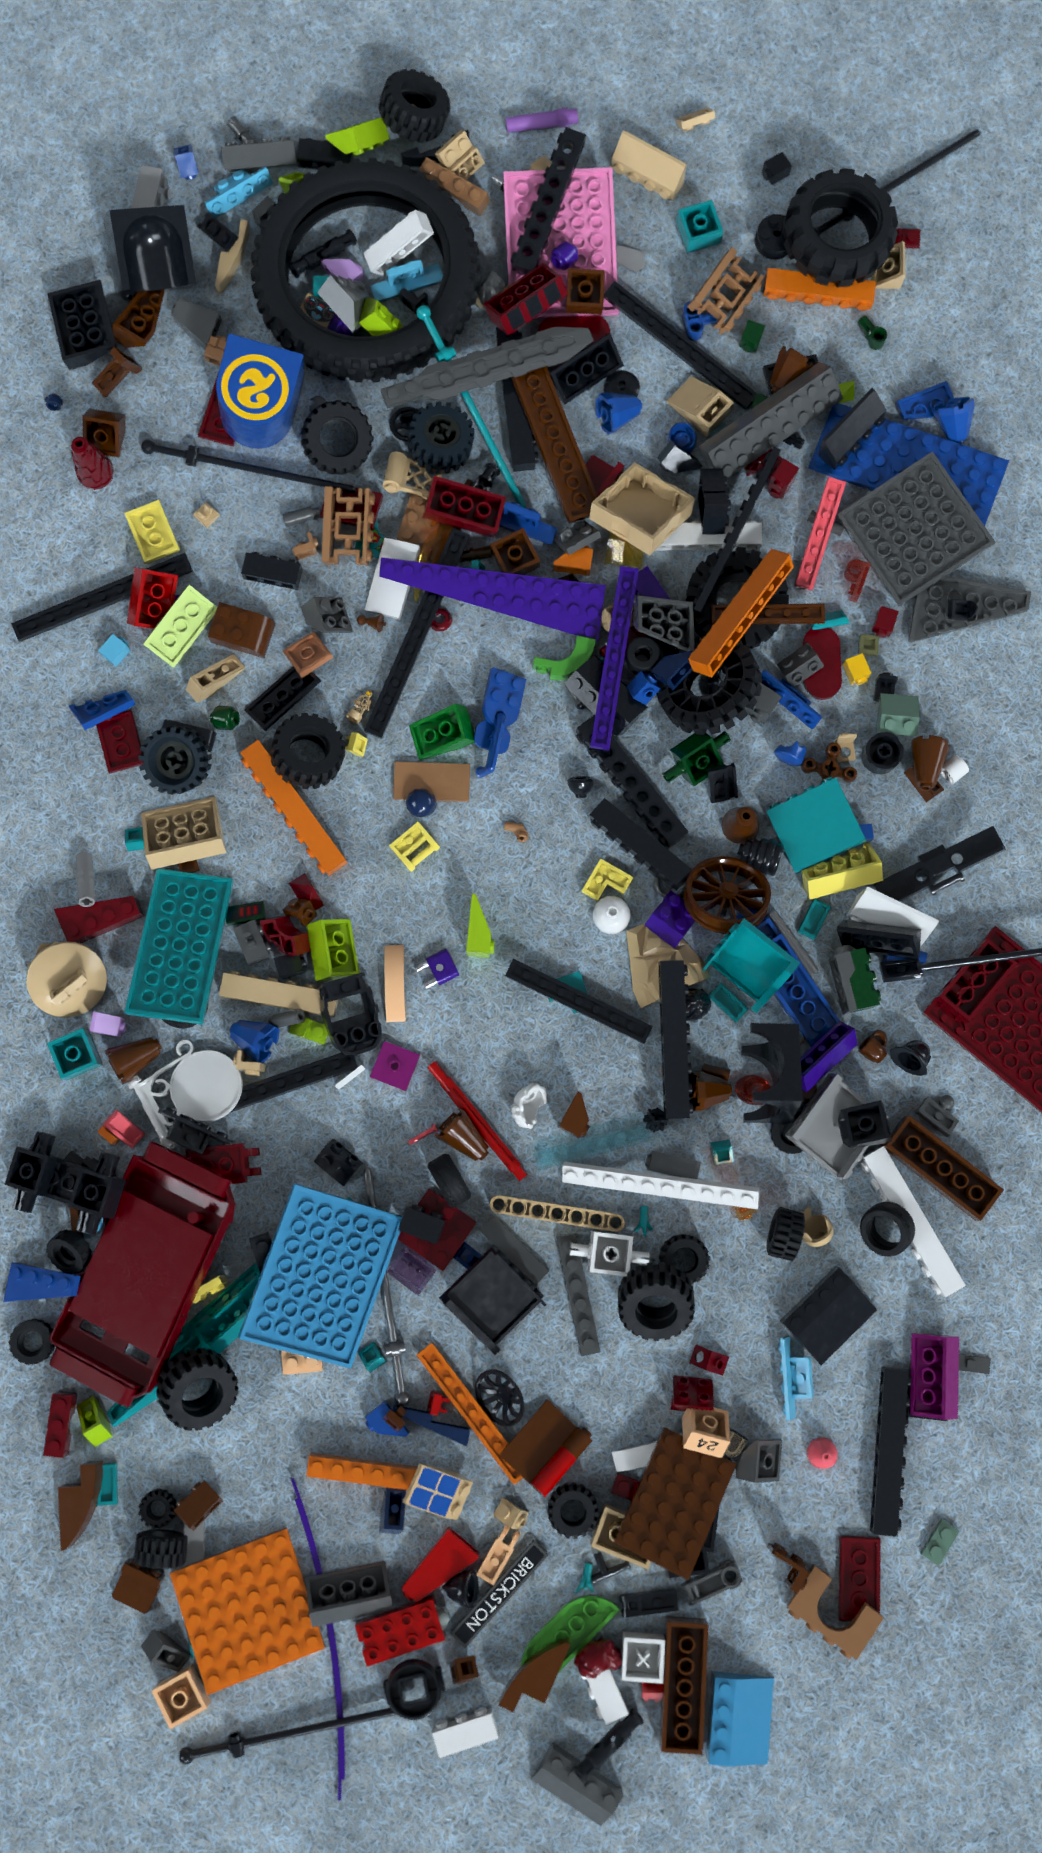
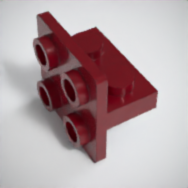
[670,1375,714,1411]

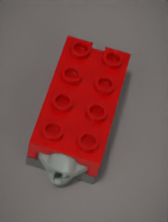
[355,1594,450,1667]

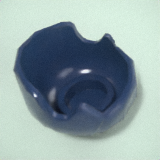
[406,789,437,818]

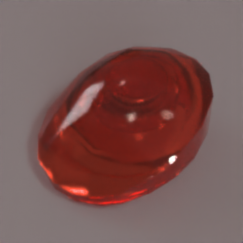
[735,1075,771,1105]

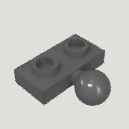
[916,1095,959,1137]

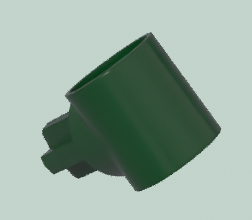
[858,316,887,350]

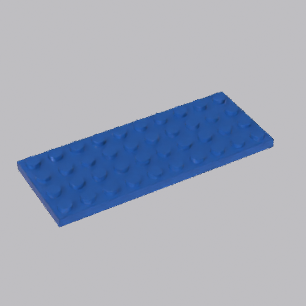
[808,403,1010,526]

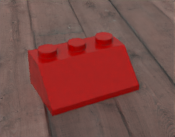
[127,567,178,629]

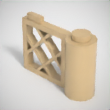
[383,451,443,500]

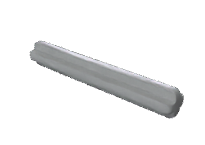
[767,911,819,976]

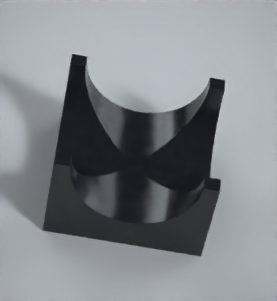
[741,1023,803,1123]

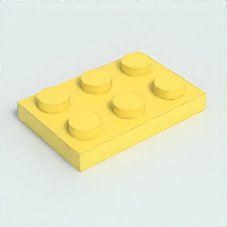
[125,500,180,564]

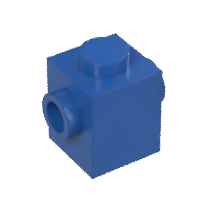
[627,671,661,705]

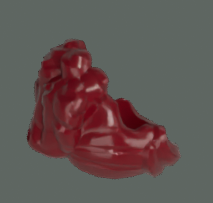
[574,1638,622,1679]

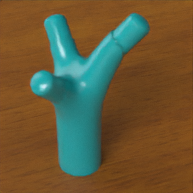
[634,1206,653,1236]
[574,1563,594,1594]

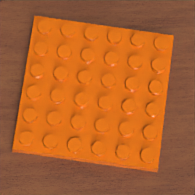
[169,1528,325,1695]

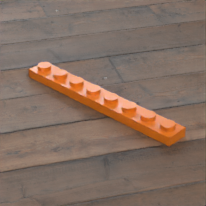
[416,1342,523,1485]

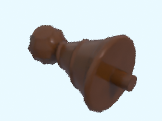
[357,614,386,632]

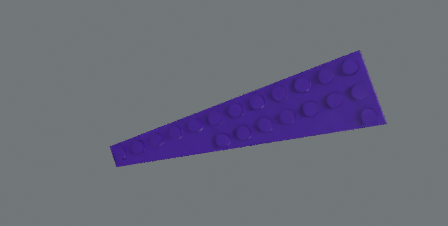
[379,557,606,642]

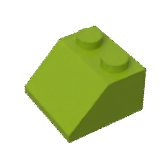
[359,297,403,336]

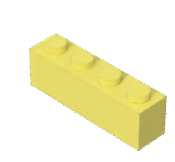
[802,842,883,899]

